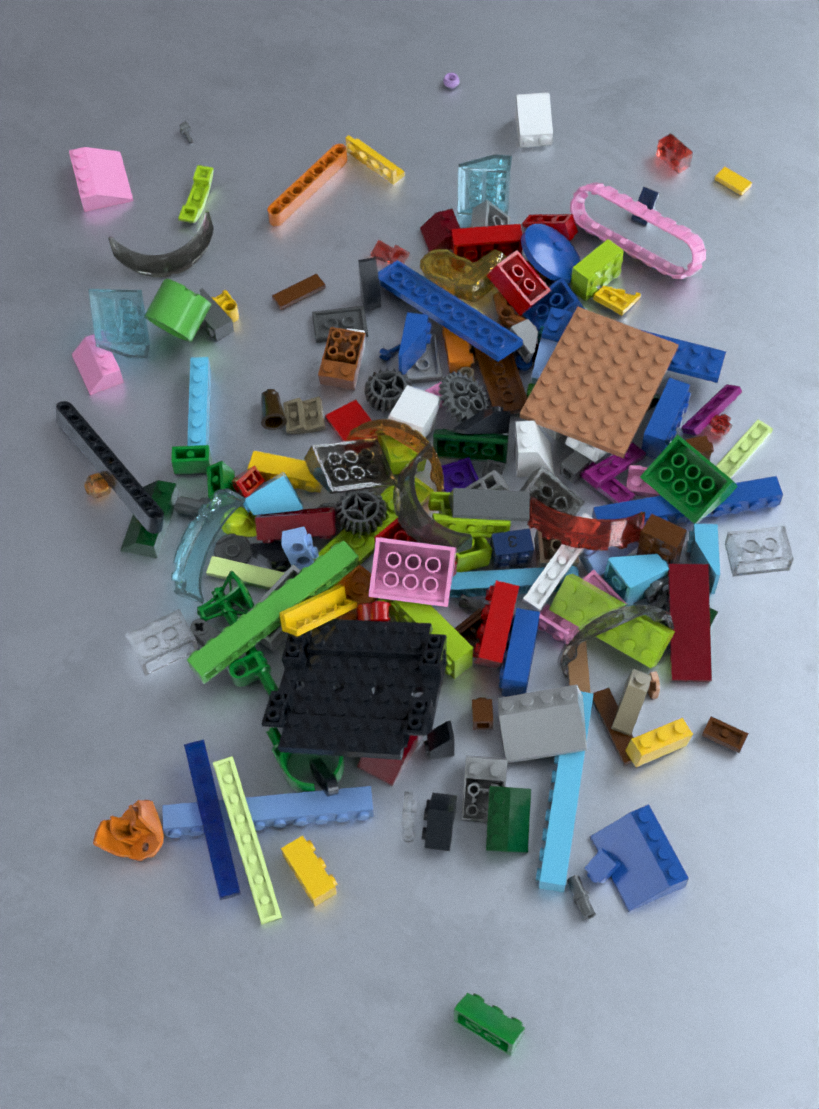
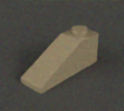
[611,669,652,736]

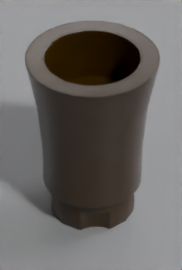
[261,389,287,430]

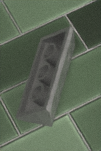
[448,488,530,521]

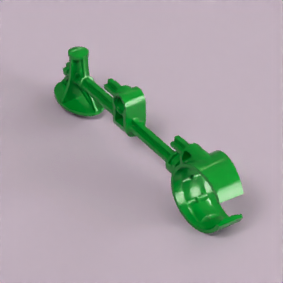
[197,571,345,793]

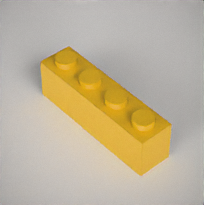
[247,450,326,493]

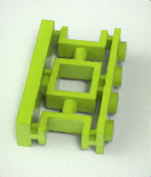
[428,492,511,538]

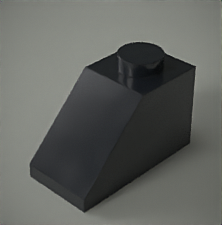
[251,541,291,572]
[423,720,455,760]

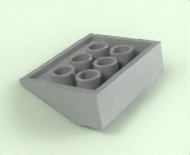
[498,685,587,763]

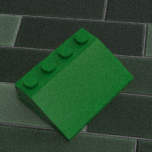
[640,435,738,524]

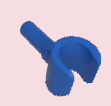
[379,344,400,361]

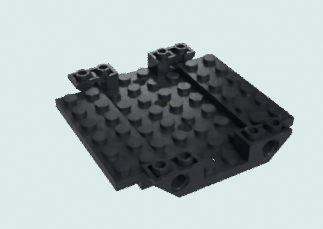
[261,619,447,760]

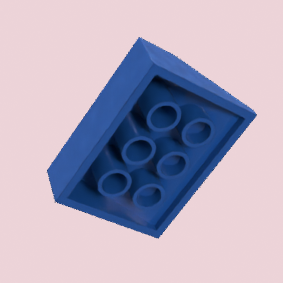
[590,804,689,912]

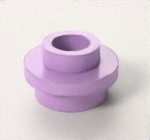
[443,72,459,88]

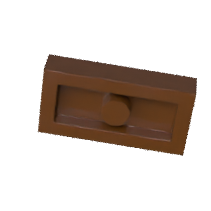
[702,716,749,753]

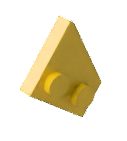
[593,286,641,316]

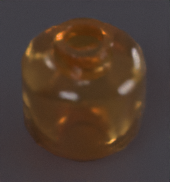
[84,473,112,498]

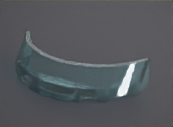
[171,489,246,604]

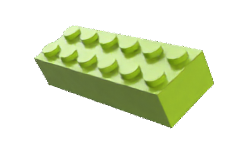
[549,574,675,669]
[377,598,473,679]

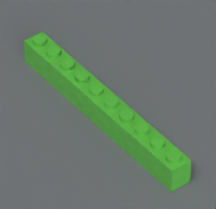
[187,540,360,684]

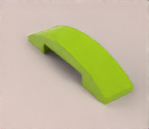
[178,165,214,223]

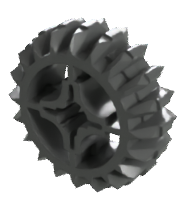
[364,368,413,413]
[335,487,387,536]

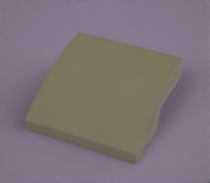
[283,396,326,434]

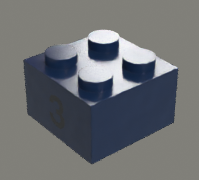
[490,528,534,570]

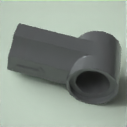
[175,496,216,522]

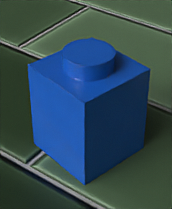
[584,849,621,883]

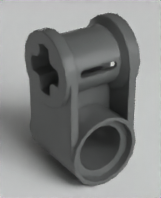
[190,619,221,647]

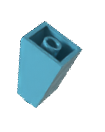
[243,472,303,515]
[603,554,669,606]

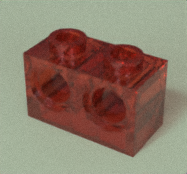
[656,133,693,174]

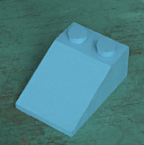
[686,524,720,594]

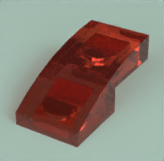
[370,240,410,264]

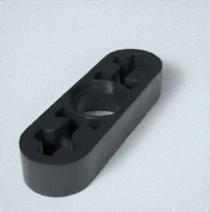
[309,758,339,797]

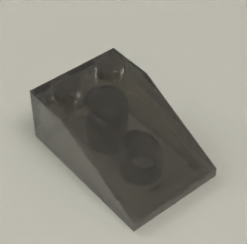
[520,466,585,528]

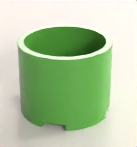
[144,278,212,343]

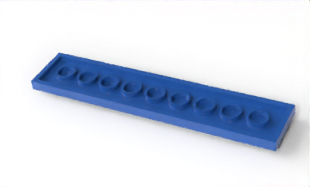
[378,260,523,362]
[541,307,726,383]

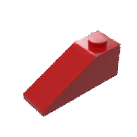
[522,214,578,241]
[232,465,265,498]

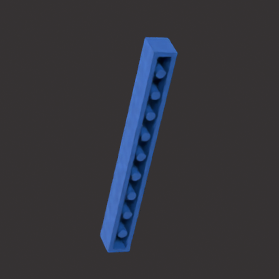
[592,476,783,536]

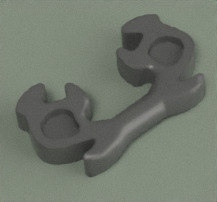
[644,575,668,603]

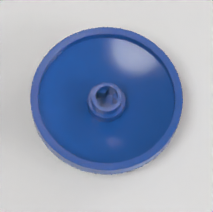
[521,224,581,283]

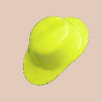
[221,506,257,537]

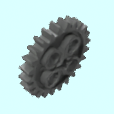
[438,371,491,422]

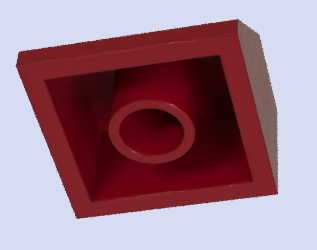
[420,208,460,255]

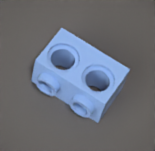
[281,527,319,570]

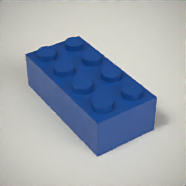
[641,377,692,459]
[498,608,540,697]

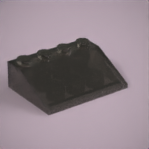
[304,438,397,494]

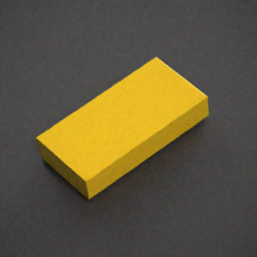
[714,167,752,196]

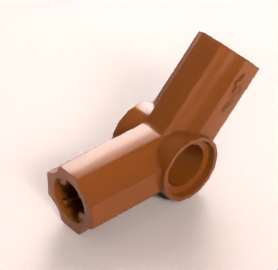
[493,291,526,328]

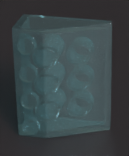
[457,154,512,215]
[88,289,150,358]

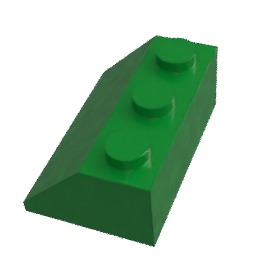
[454,992,525,1056]

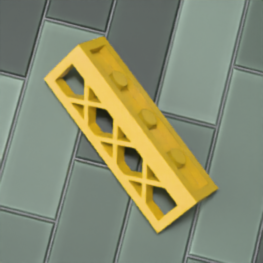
[345,135,405,185]
[279,584,357,636]

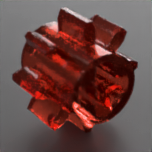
[709,414,733,436]

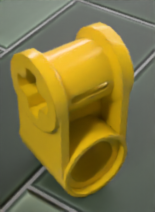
[211,290,239,323]

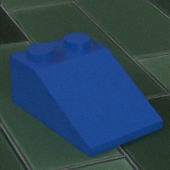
[523,277,585,331]
[398,312,431,375]

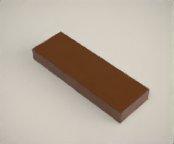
[272,273,326,311]

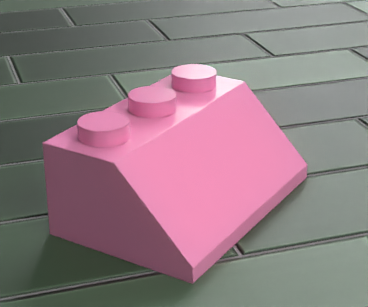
[72,331,124,395]

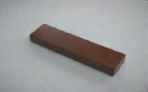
[592,687,634,766]

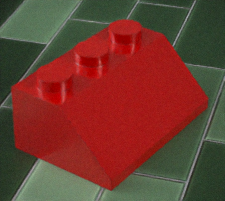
[486,250,551,316]

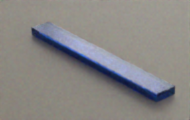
[184,739,241,901]

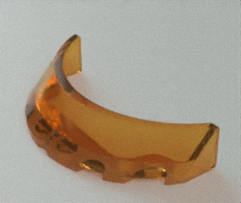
[343,419,444,492]

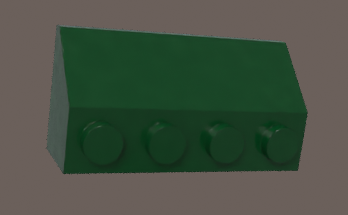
[433,429,509,464]
[120,480,179,558]

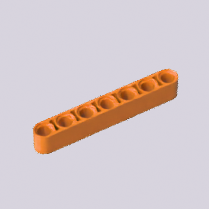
[267,144,347,226]

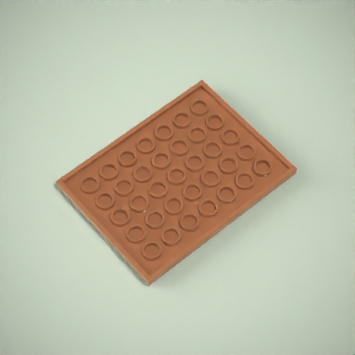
[519,307,679,458]

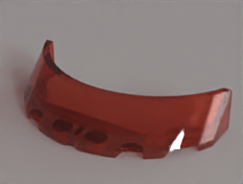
[527,497,645,551]

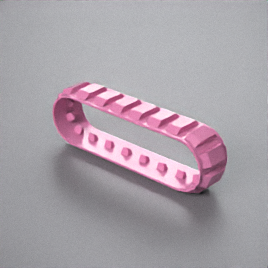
[570,182,706,279]

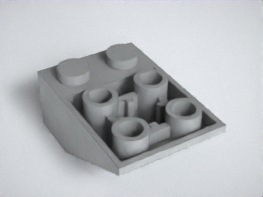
[461,755,507,822]

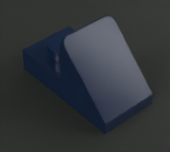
[631,187,660,225]

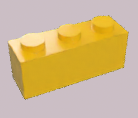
[625,718,693,767]
[281,835,338,907]

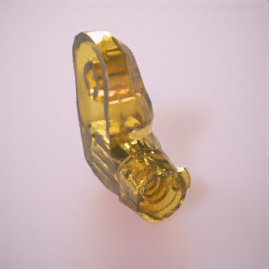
[420,249,506,302]

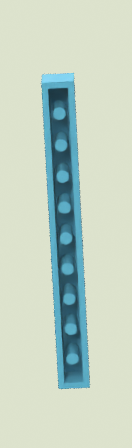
[536,692,594,893]

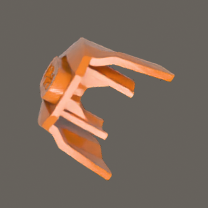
[93,800,164,861]

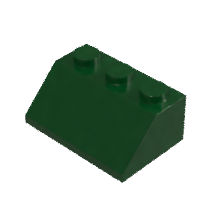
[486,786,531,853]

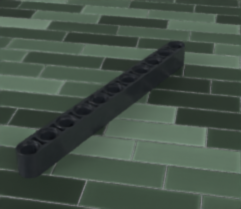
[56,401,164,534]

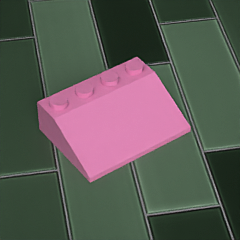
[69,147,133,212]
[369,537,457,607]

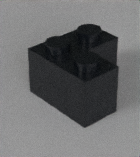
[422,792,457,851]

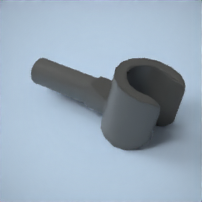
[179,121,193,143]

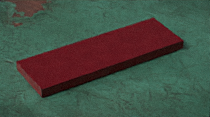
[668,564,712,682]

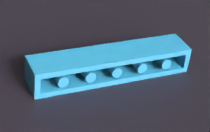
[187,357,211,446]

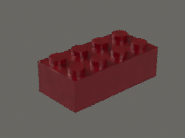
[255,507,337,543]

